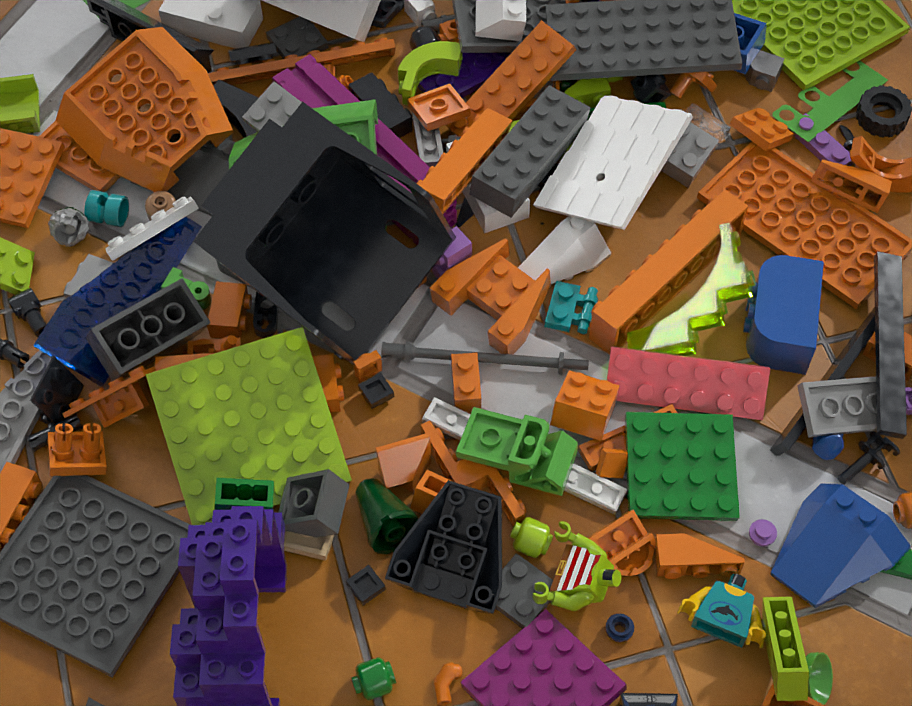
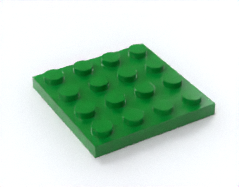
[625,412,740,521]

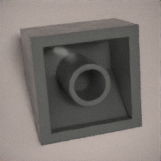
[278,469,349,538]

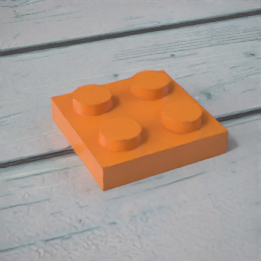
[407,84,471,131]
[729,108,795,151]

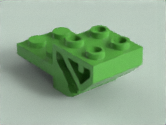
[456,407,578,496]

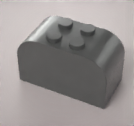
[85,278,211,381]

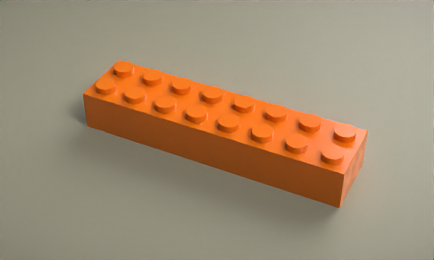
[589,189,748,355]

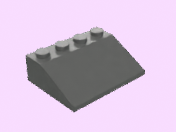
[131,133,235,216]

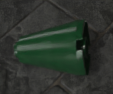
[355,478,418,554]

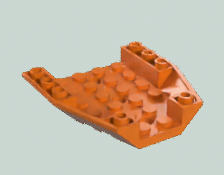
[56,27,234,192]

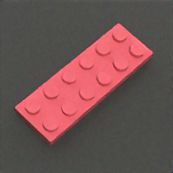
[607,346,770,420]

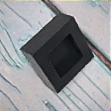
[358,373,395,409]
[346,565,386,606]

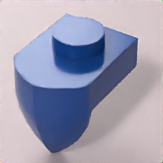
[812,434,844,460]

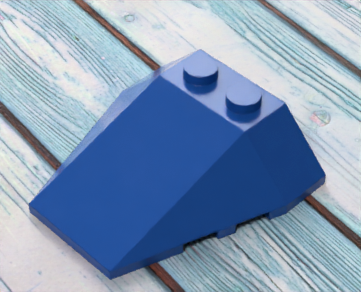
[771,483,911,608]

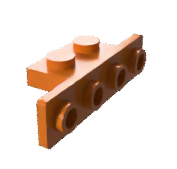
[62,366,156,428]

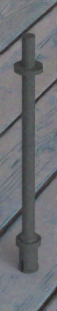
[381,342,589,375]

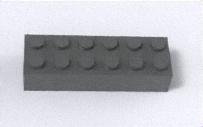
[469,85,590,218]

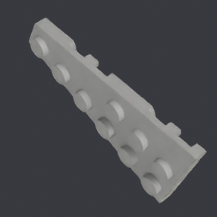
[0,344,72,472]

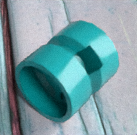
[84,190,129,227]

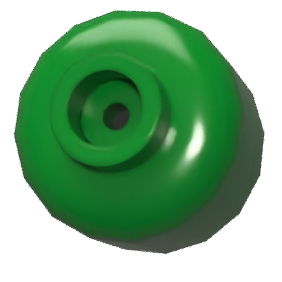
[351,657,396,700]

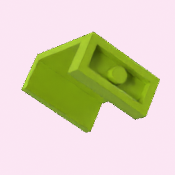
[0,74,40,134]

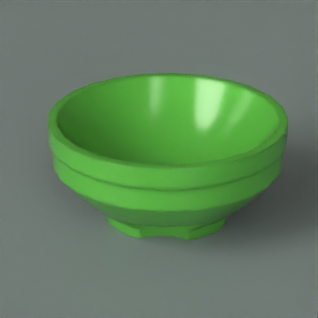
[805,652,833,705]

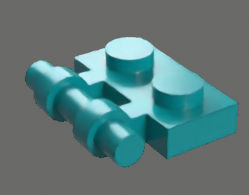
[544,281,598,334]

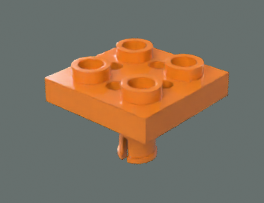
[669,72,717,99]

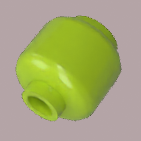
[510,517,553,558]

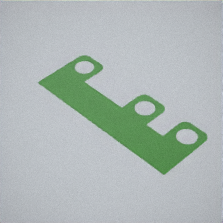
[772,60,888,142]

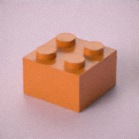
[550,370,620,441]

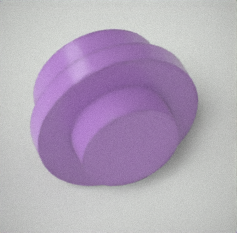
[749,519,777,547]

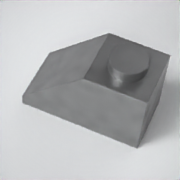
[744,50,784,92]

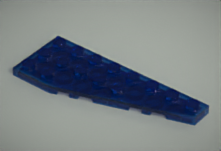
[33,217,202,387]

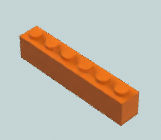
[417,108,513,214]

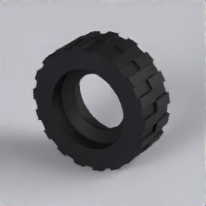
[856,85,912,138]

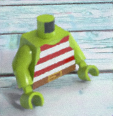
[532,521,621,611]

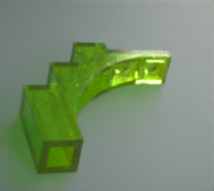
[627,222,756,356]

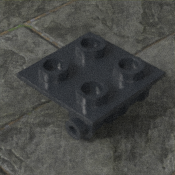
[30,356,84,424]

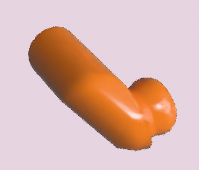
[434,662,463,706]

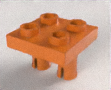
[47,423,107,476]

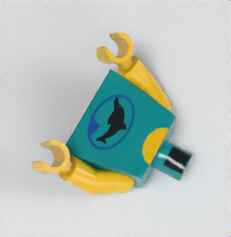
[677,574,766,648]

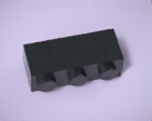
[349,72,413,138]

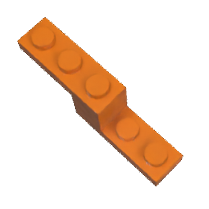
[421,420,527,527]

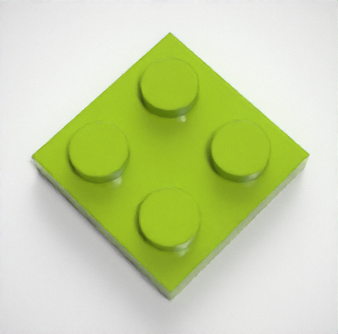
[0,237,35,295]

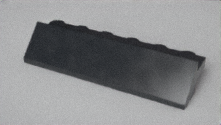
[87,0,214,73]

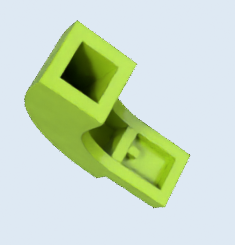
[398,41,463,105]

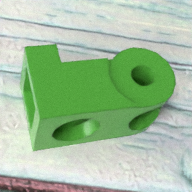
[161,267,212,310]

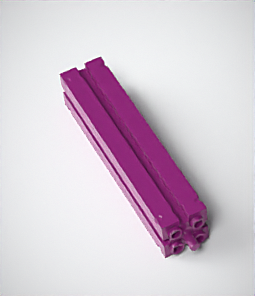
[273,54,457,245]

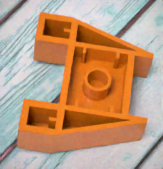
[430,238,551,355]

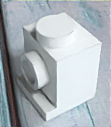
[404,0,436,28]

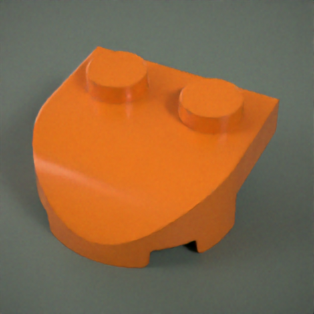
[588,510,656,576]

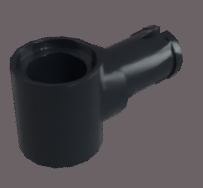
[7,287,49,337]

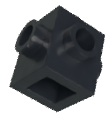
[630,74,671,104]

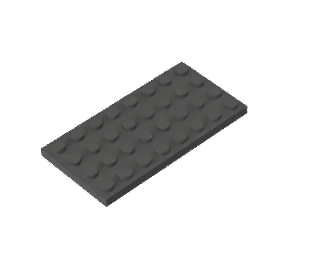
[546,0,742,81]

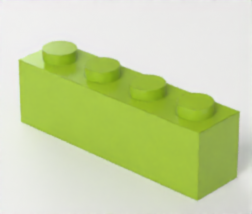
[762,597,809,701]

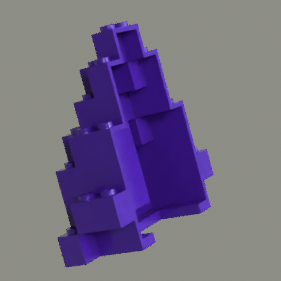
[170,506,287,706]

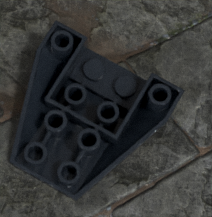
[385,480,502,614]

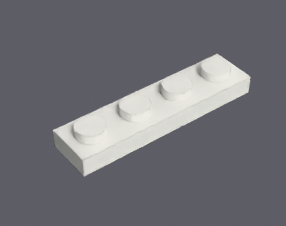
[105,196,199,261]

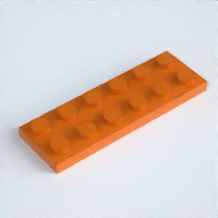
[446,20,576,137]

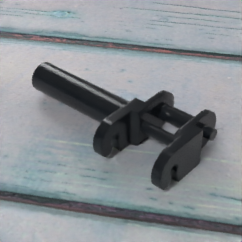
[837,431,900,485]

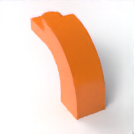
[850,136,912,193]

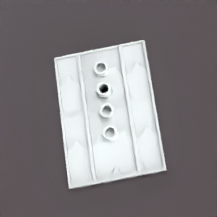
[533,96,693,230]

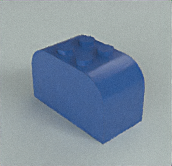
[743,255,824,375]

